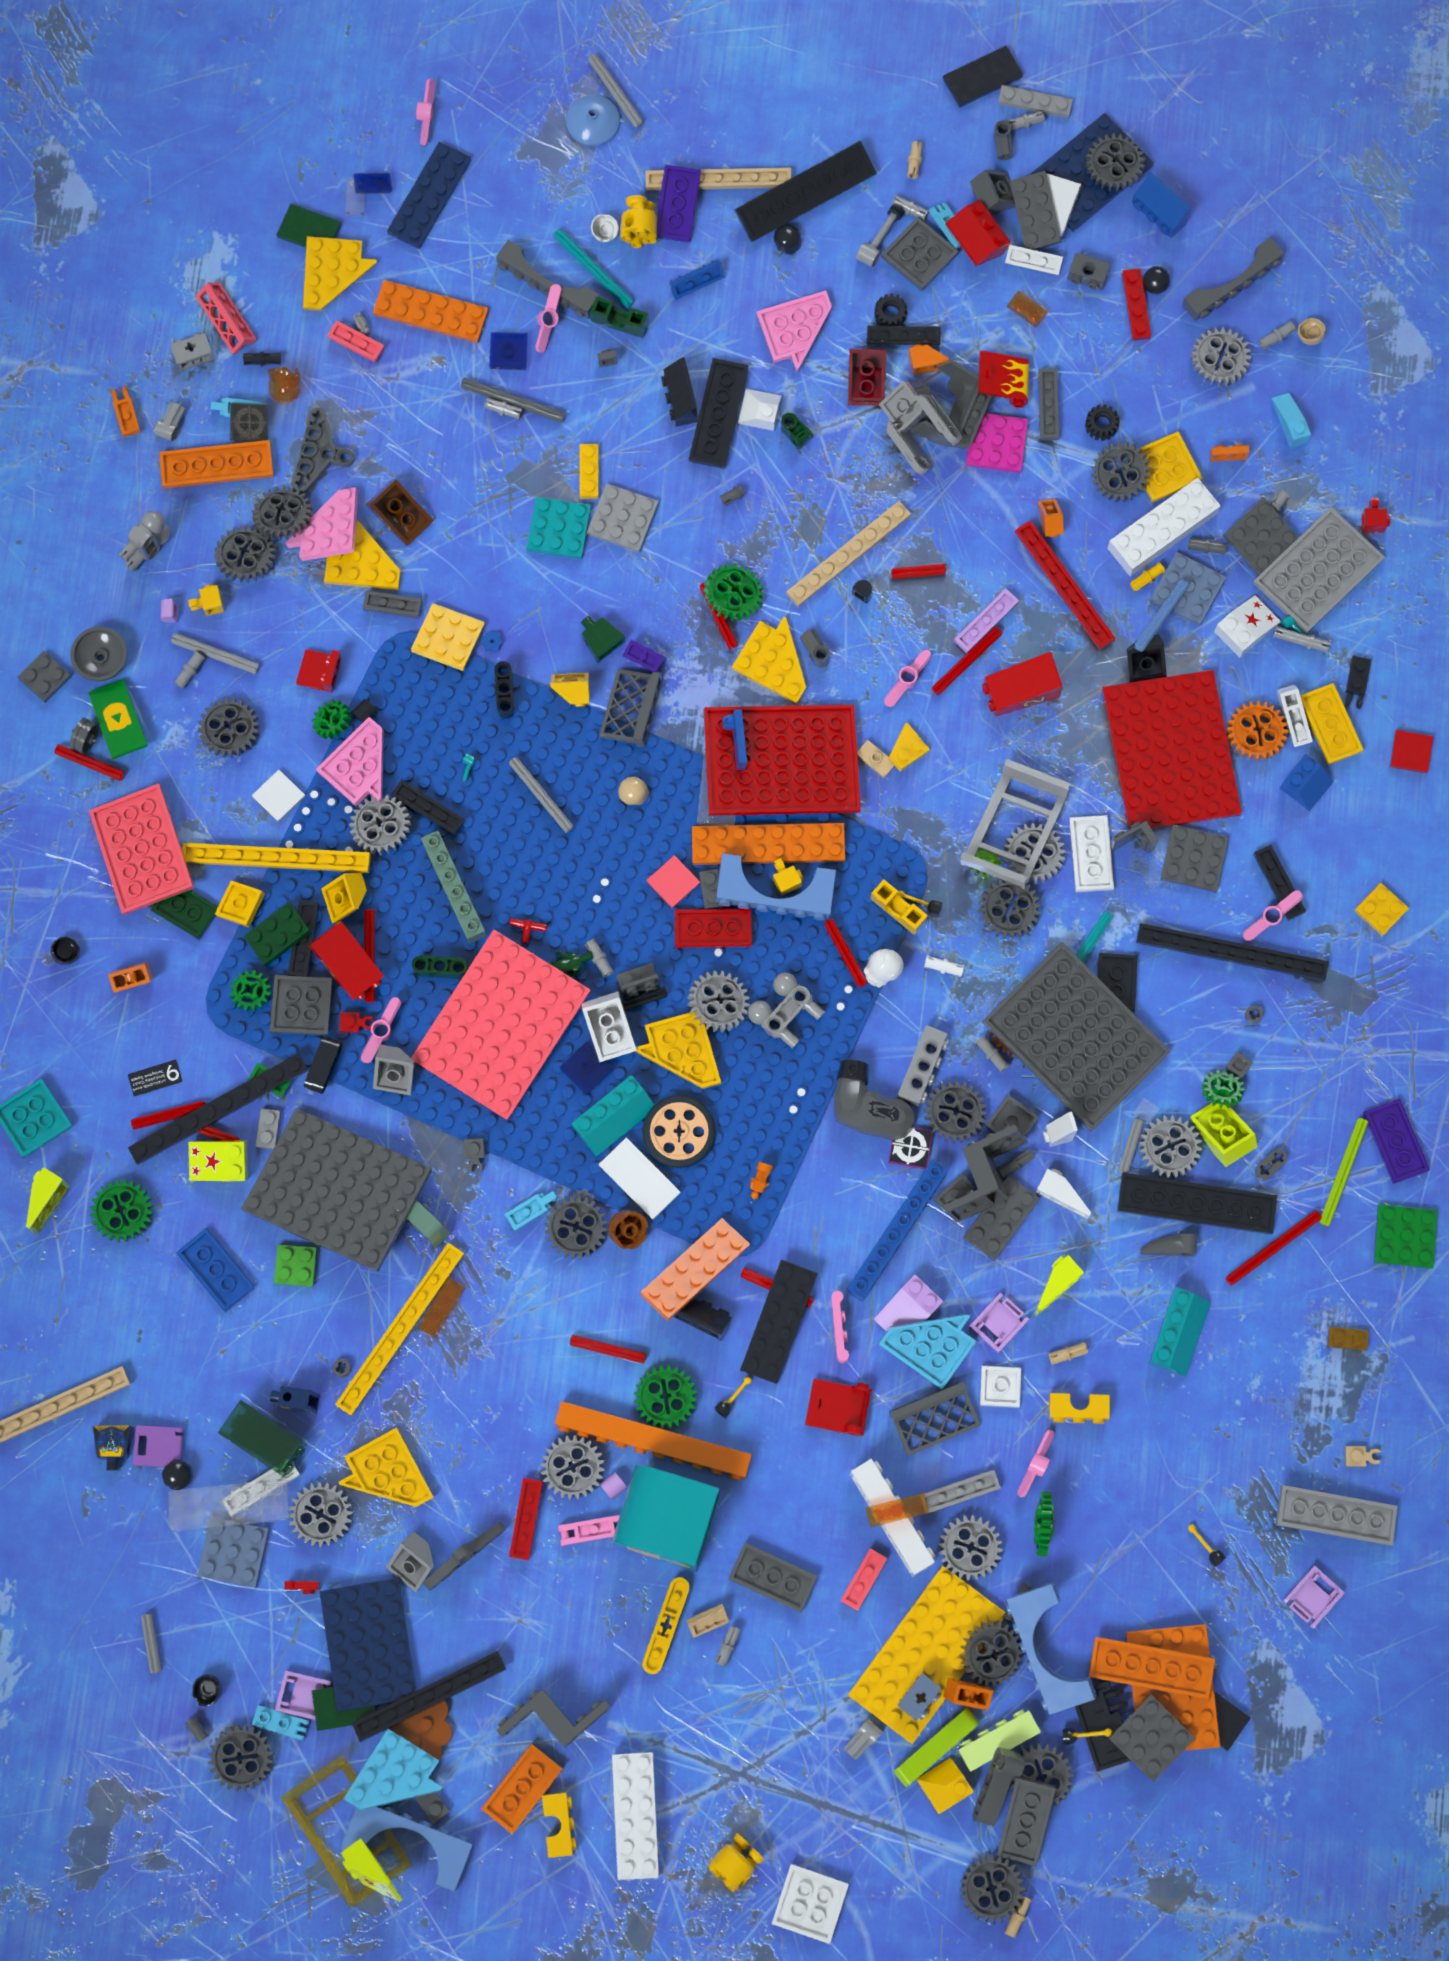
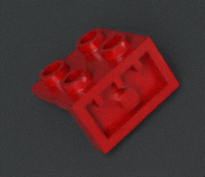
[296,649,342,693]

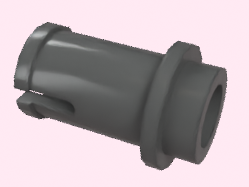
[720,486,744,506]
[185,1716,209,1743]

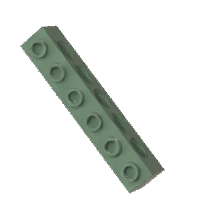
[421,831,487,944]

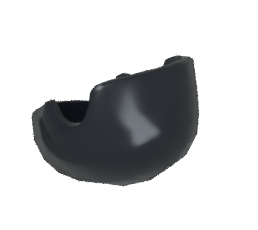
[773,224,802,254]
[1142,266,1170,294]
[50,937,80,965]
[162,1460,193,1490]
[192,1674,223,1706]

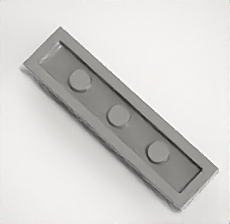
[998,85,1073,119]
[919,1470,1001,1515]

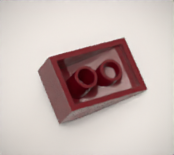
[848,348,887,406]

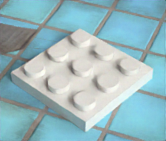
[772,1864,849,1944]

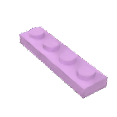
[954,588,1019,653]

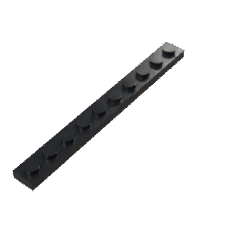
[1136,923,1329,981]
[128,1053,308,1165]

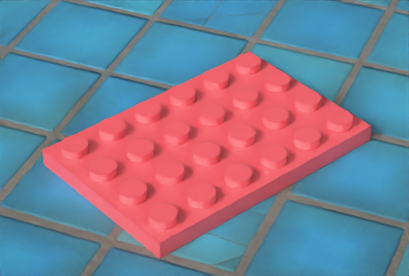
[89,783,194,915]

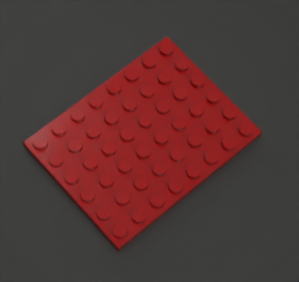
[1102,670,1242,830]
[703,705,861,816]

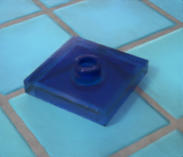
[489,332,528,370]
[559,1041,614,1096]

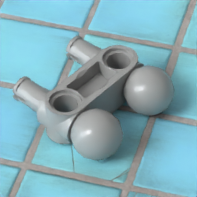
[118,511,171,572]
[748,972,825,1049]

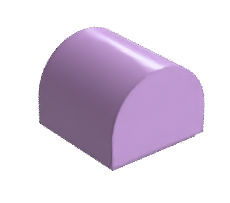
[160,599,178,623]
[600,1473,627,1500]

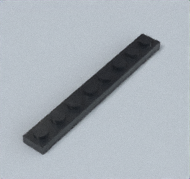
[352,1651,507,1743]

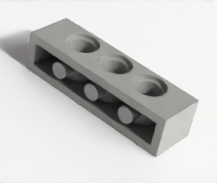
[897,1025,949,1107]

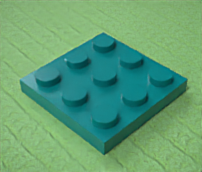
[527,497,591,559]
[0,1078,73,1159]

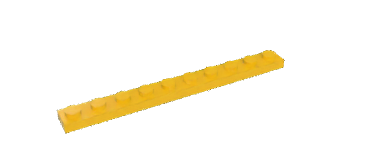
[182,843,371,873]
[335,1243,465,1416]

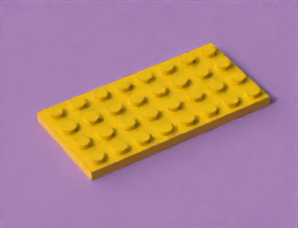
[848,1565,1005,1745]

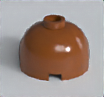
[608,1209,648,1249]

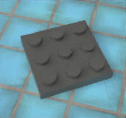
[881,217,959,291]
[1223,497,1299,576]
[1160,824,1229,893]
[270,975,333,1036]
[1109,1695,1195,1782]

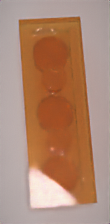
[418,1277,465,1338]
[865,1493,929,1528]

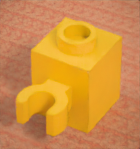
[188,585,224,616]
[773,858,804,897]

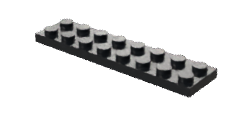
[734,140,877,242]
[1117,1172,1277,1235]

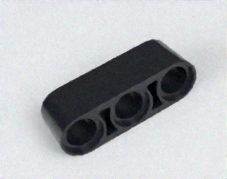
[494,661,515,719]
[304,1036,342,1094]

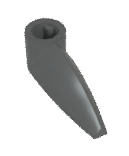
[1140,1234,1197,1256]

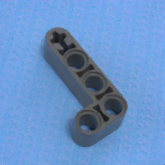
[972,1747,1025,1827]

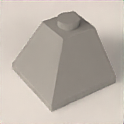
[373,1045,414,1096]
[386,1531,434,1592]

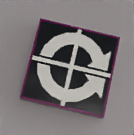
[888,1128,933,1169]

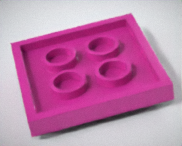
[966,413,1028,473]

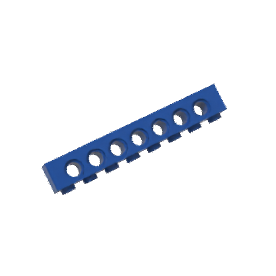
[846,1159,948,1302]

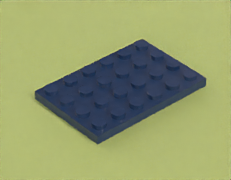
[1030,113,1154,232]
[319,1578,416,1712]

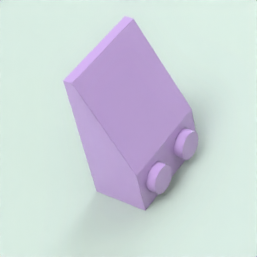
[874,1275,944,1331]

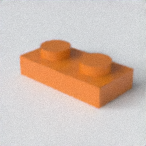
[1209,444,1249,462]

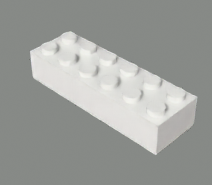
[1107,478,1221,576]
[850,1459,935,1577]
[612,1753,659,1880]

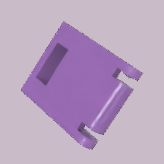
[133,1425,184,1468]

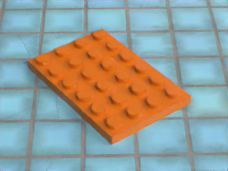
[1126,1624,1221,1751]

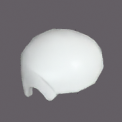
[591,214,619,242]

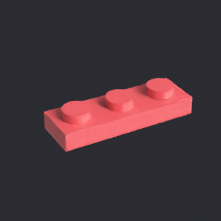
[327,320,385,363]
[841,1548,887,1611]

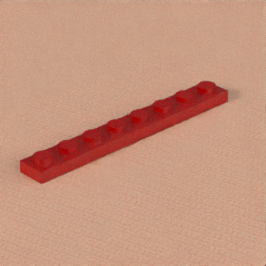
[1015,520,1116,651]

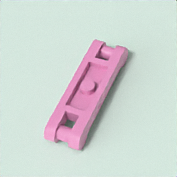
[831,1291,849,1363]
[558,1515,620,1546]

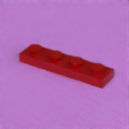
[1122,269,1151,341]
[509,1478,543,1561]

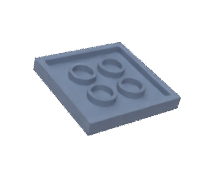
[1150,552,1226,626]
[197,1517,269,1588]

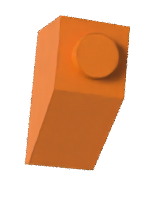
[908,344,949,376]
[1037,498,1064,537]

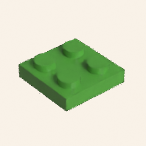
[274,1245,317,1287]

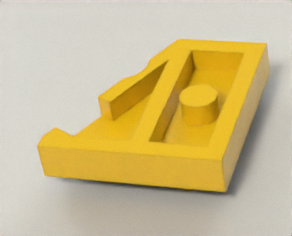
[889,723,930,772]

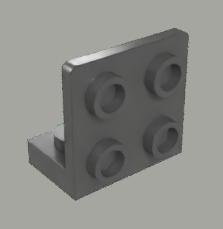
[1110,821,1158,854]
[616,963,660,998]

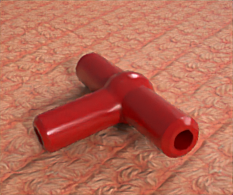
[509,918,548,944]

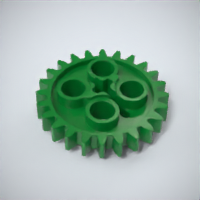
[703,563,764,621]
[90,1179,154,1242]
[634,1365,698,1429]
[1034,1491,1054,1557]

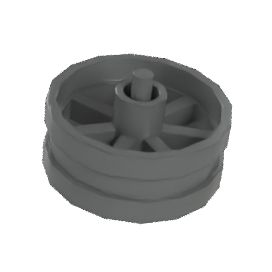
[69,718,99,754]

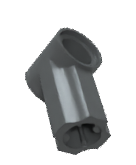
[993,120,1013,161]
[800,629,830,668]

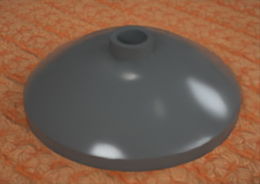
[70,627,127,682]

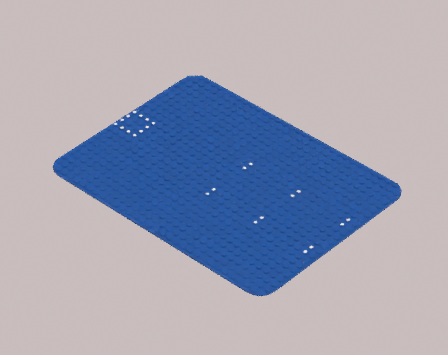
[206,632,928,1257]

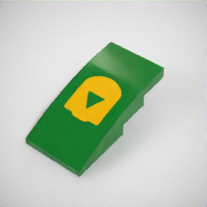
[88,679,148,759]

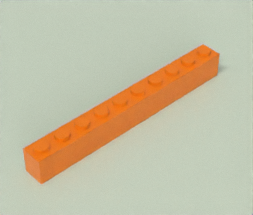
[555,1401,752,1481]

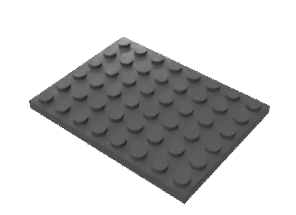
[982,942,1171,1132]
[241,1108,432,1272]

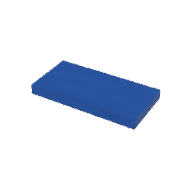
[176,1228,256,1313]

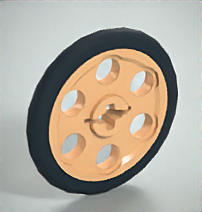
[642,1095,716,1168]

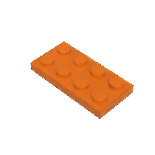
[481,1743,563,1834]

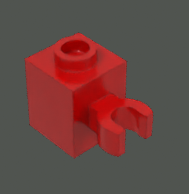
[1361,497,1390,533]

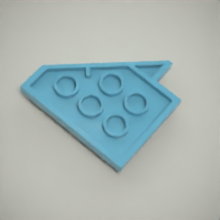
[878,1314,976,1389]
[344,1729,443,1810]

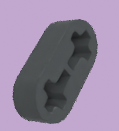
[1255,1149,1287,1181]

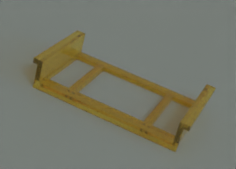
[280,1755,413,1908]

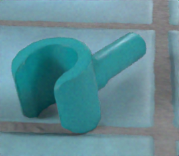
[1281,616,1306,634]
[462,753,476,781]

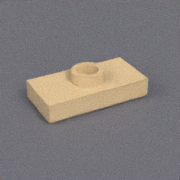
[857,740,895,778]
[686,1604,730,1638]

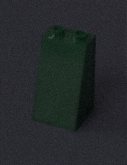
[218,1400,307,1477]

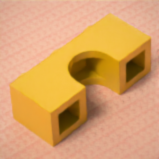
[871,879,928,935]
[1048,1393,1110,1424]
[542,1793,577,1858]

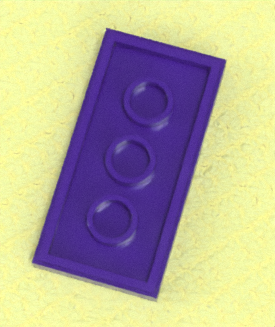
[657,164,701,243]
[1363,1099,1430,1184]

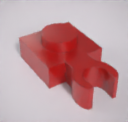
[339,1012,374,1033]
[284,1581,320,1594]

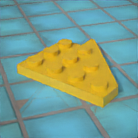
[303,237,377,311]
[324,520,401,590]
[732,617,806,705]
[635,1013,721,1089]
[338,1428,434,1507]

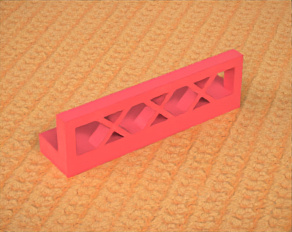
[196,282,257,354]

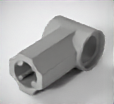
[154,402,186,441]
[843,1718,883,1760]

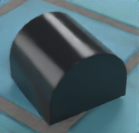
[852,580,872,603]
[351,699,378,723]

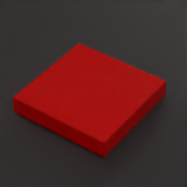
[1390,730,1433,774]

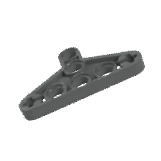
[292,408,354,494]
[423,1522,506,1591]

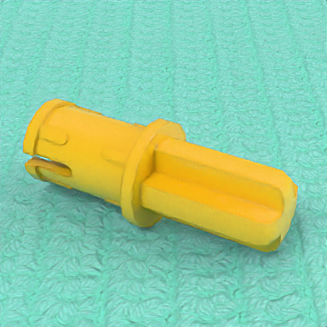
[1130,562,1165,591]

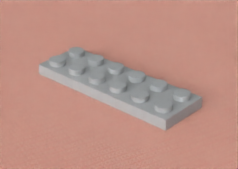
[1276,1485,1398,1546]

